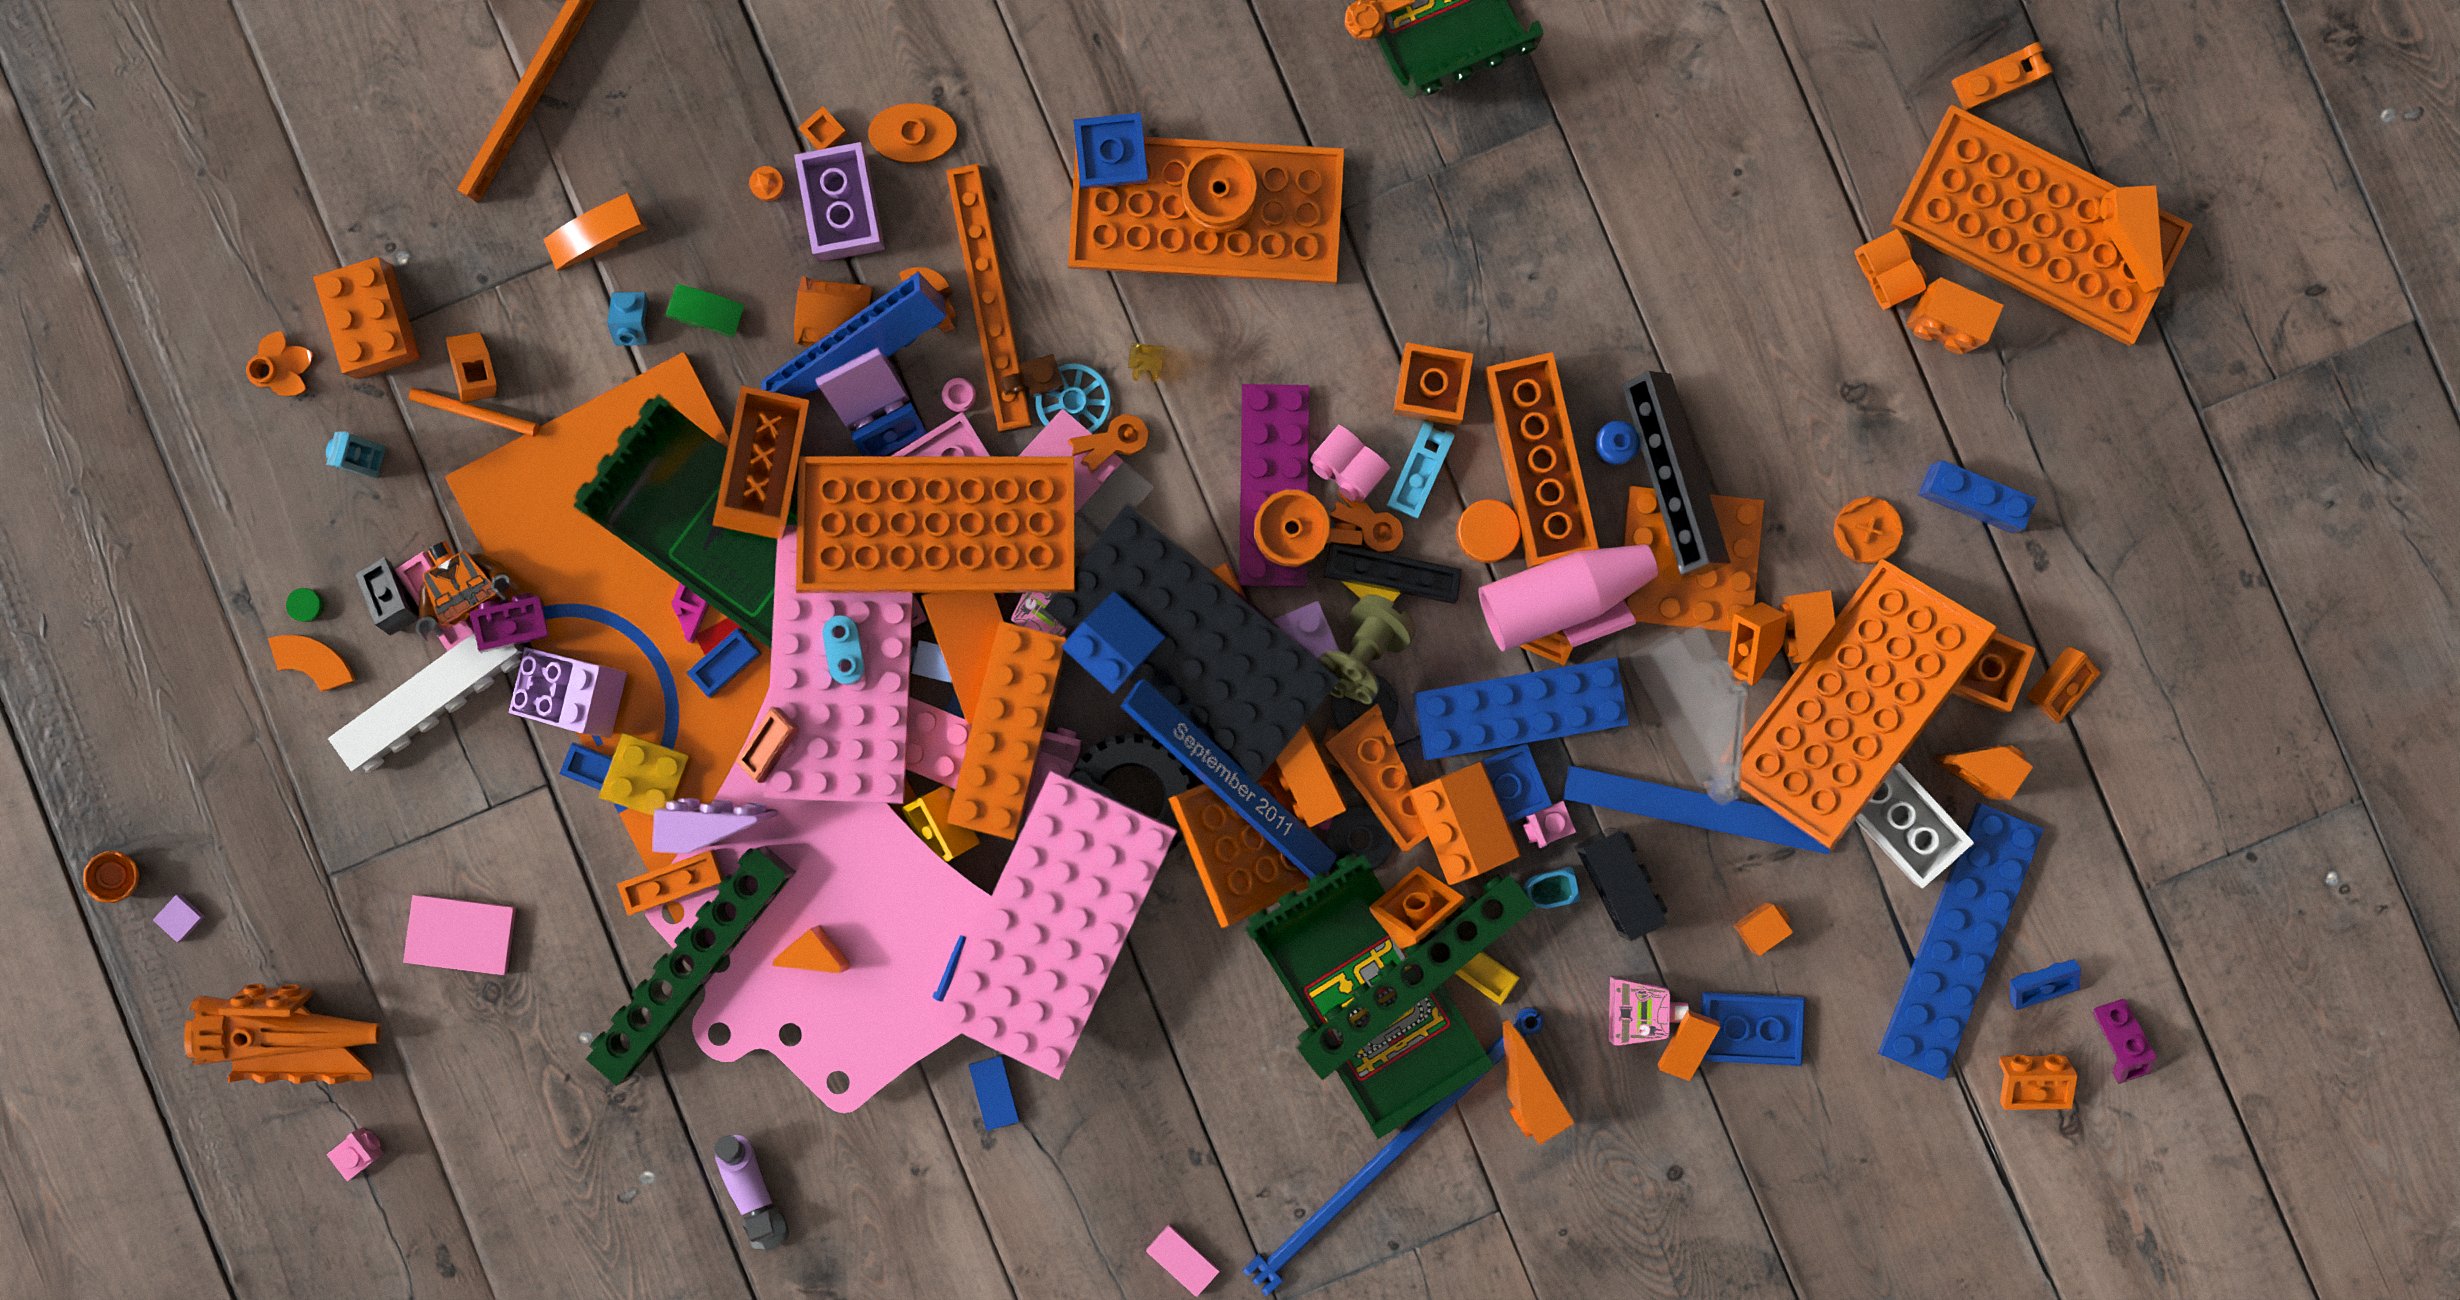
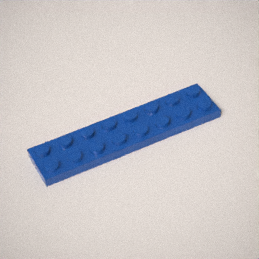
[1878,803,2044,1081]

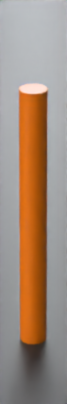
[409,388,539,437]

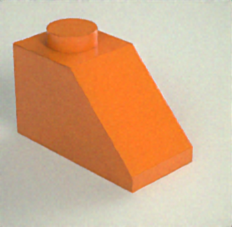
[1726,602,1788,686]

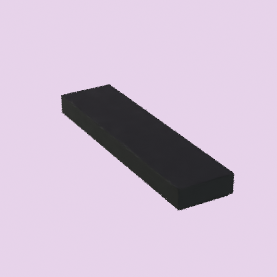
[1324,542,1462,604]

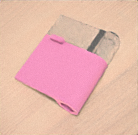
[1019,408,1154,560]

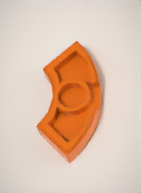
[268,635,357,692]

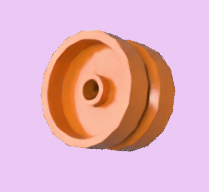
[1182,148,1257,233]
[1254,490,1330,568]

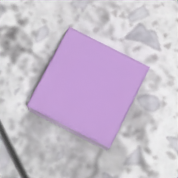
[153,894,205,943]

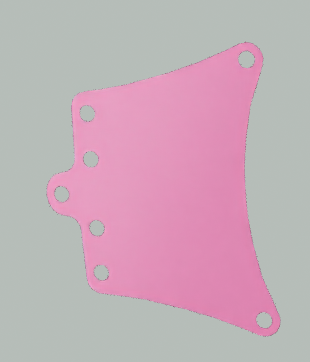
[644,687,992,1113]

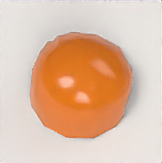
[83,851,140,903]

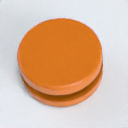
[1456,499,1521,563]

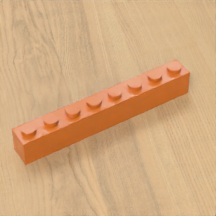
[1211,562,1347,828]

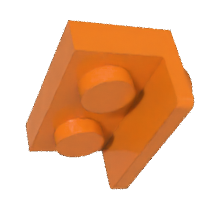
[1999,1054,2078,1110]

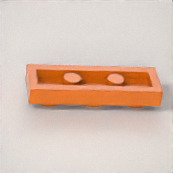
[617,849,724,916]

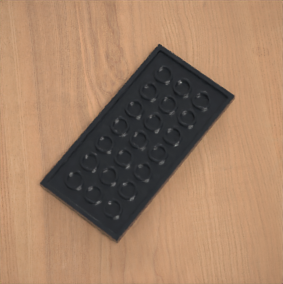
[1044,503,1342,784]

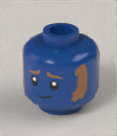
[1593,420,1640,466]

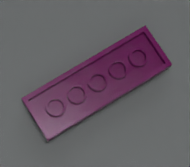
[1239,384,1309,587]

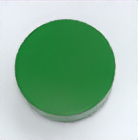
[286,588,324,622]

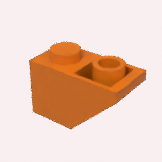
[446,332,497,403]
[1779,590,1836,664]

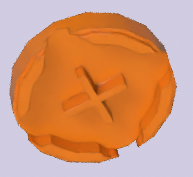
[1834,496,1904,564]

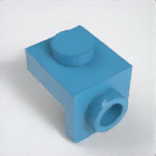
[607,292,648,346]

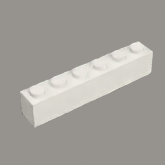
[328,633,524,773]

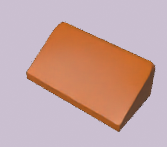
[2027,647,2101,724]

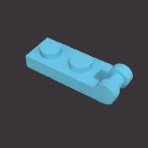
[1386,420,1455,520]

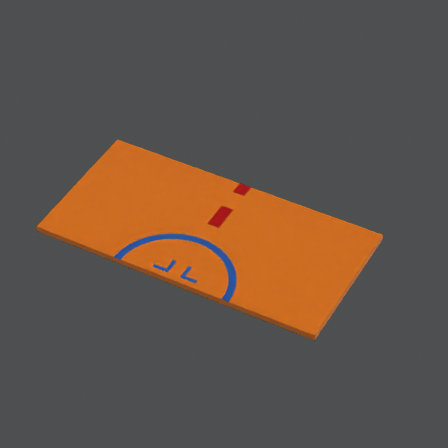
[445,352,919,924]

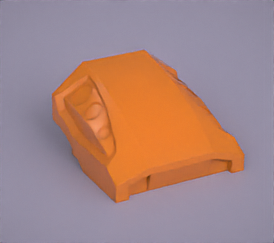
[794,276,873,347]

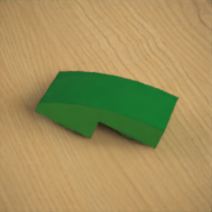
[665,284,745,338]

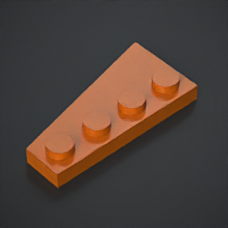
[1322,703,1428,853]

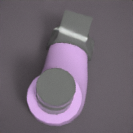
[714,1135,789,1251]

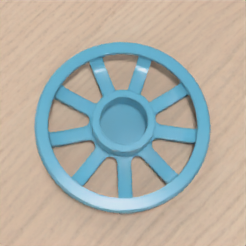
[1036,364,1111,434]

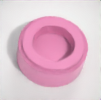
[942,378,977,413]

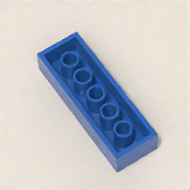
[1412,658,1629,760]

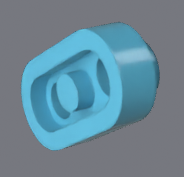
[822,615,865,685]

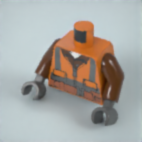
[416,541,519,642]

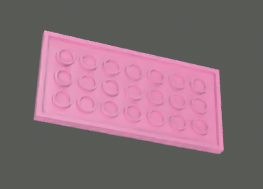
[764,525,914,804]
[934,770,1177,1080]

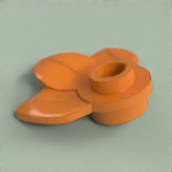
[246,331,313,397]

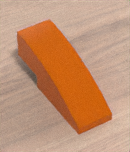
[543,193,647,271]

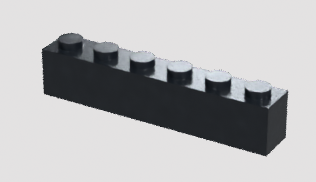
[1622,371,1731,575]

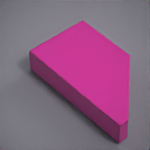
[671,583,710,643]

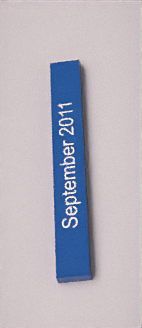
[1121,679,1337,879]

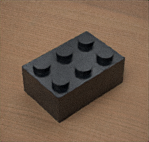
[1574,827,1668,942]

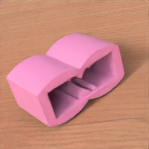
[1310,425,1391,503]

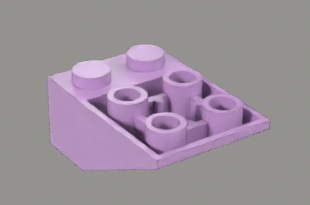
[508,647,627,738]
[653,798,777,854]

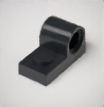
[355,557,420,636]

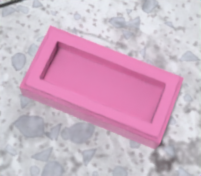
[1146,1224,1219,1297]

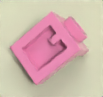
[1522,800,1576,848]
[327,1127,384,1181]

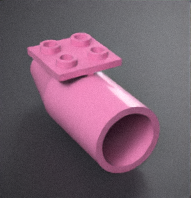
[1479,544,1658,652]

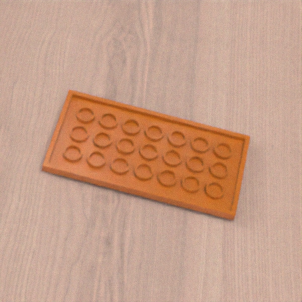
[1889,105,2193,346]
[1068,137,1344,284]
[795,456,1074,593]
[1719,559,1998,851]

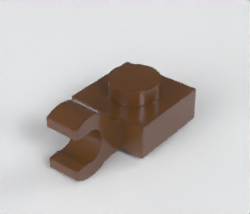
[1001,354,1064,398]

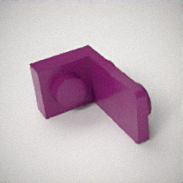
[2093,999,2157,1084]

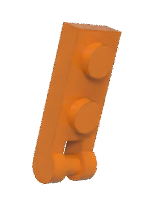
[1951,41,2054,111]

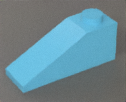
[326,432,386,478]

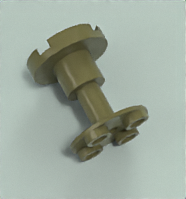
[1319,595,1416,704]

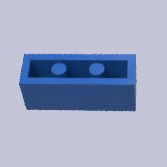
[1918,460,2037,533]

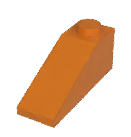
[2100,185,2164,293]

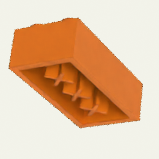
[713,385,809,539]

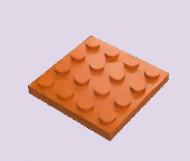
[1622,486,1764,633]
[1169,759,1329,928]

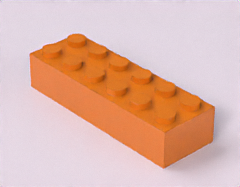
[1482,352,1599,569]
[947,621,1068,840]

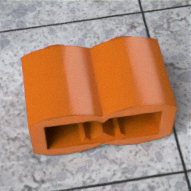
[1854,229,1927,311]

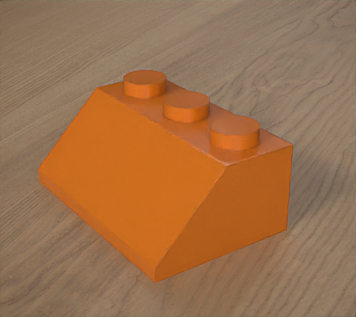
[1410,760,1521,885]

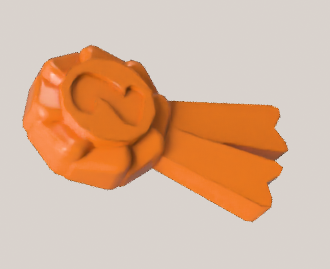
[1344,0,1416,41]
[1068,414,1149,474]
[1330,491,1404,553]

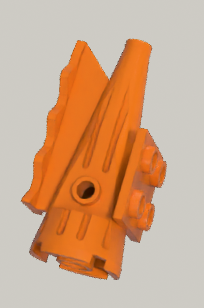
[184,983,382,1084]

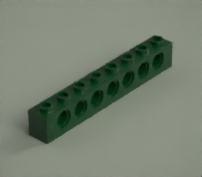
[585,846,796,1086]
[1295,874,1536,1081]

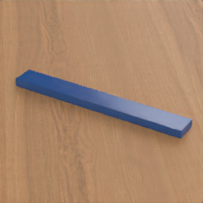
[1562,766,1830,854]

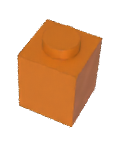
[1733,902,1793,956]

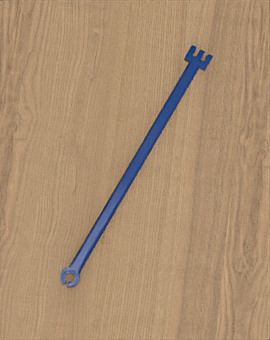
[1242,1007,1544,1296]

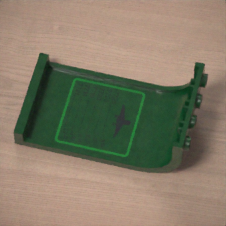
[572,394,798,649]

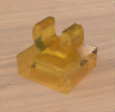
[1128,343,1165,382]

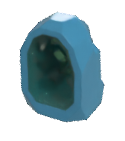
[1522,867,1580,909]

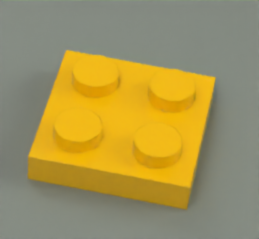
[598,732,689,816]

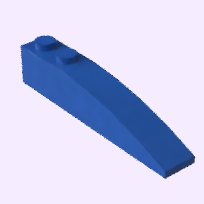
[761,271,946,397]

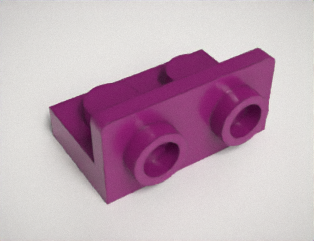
[470,593,550,653]

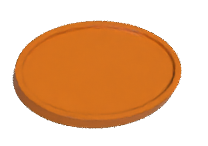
[868,103,957,164]

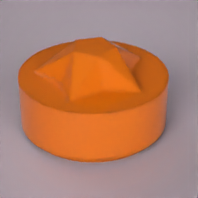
[749,166,785,202]

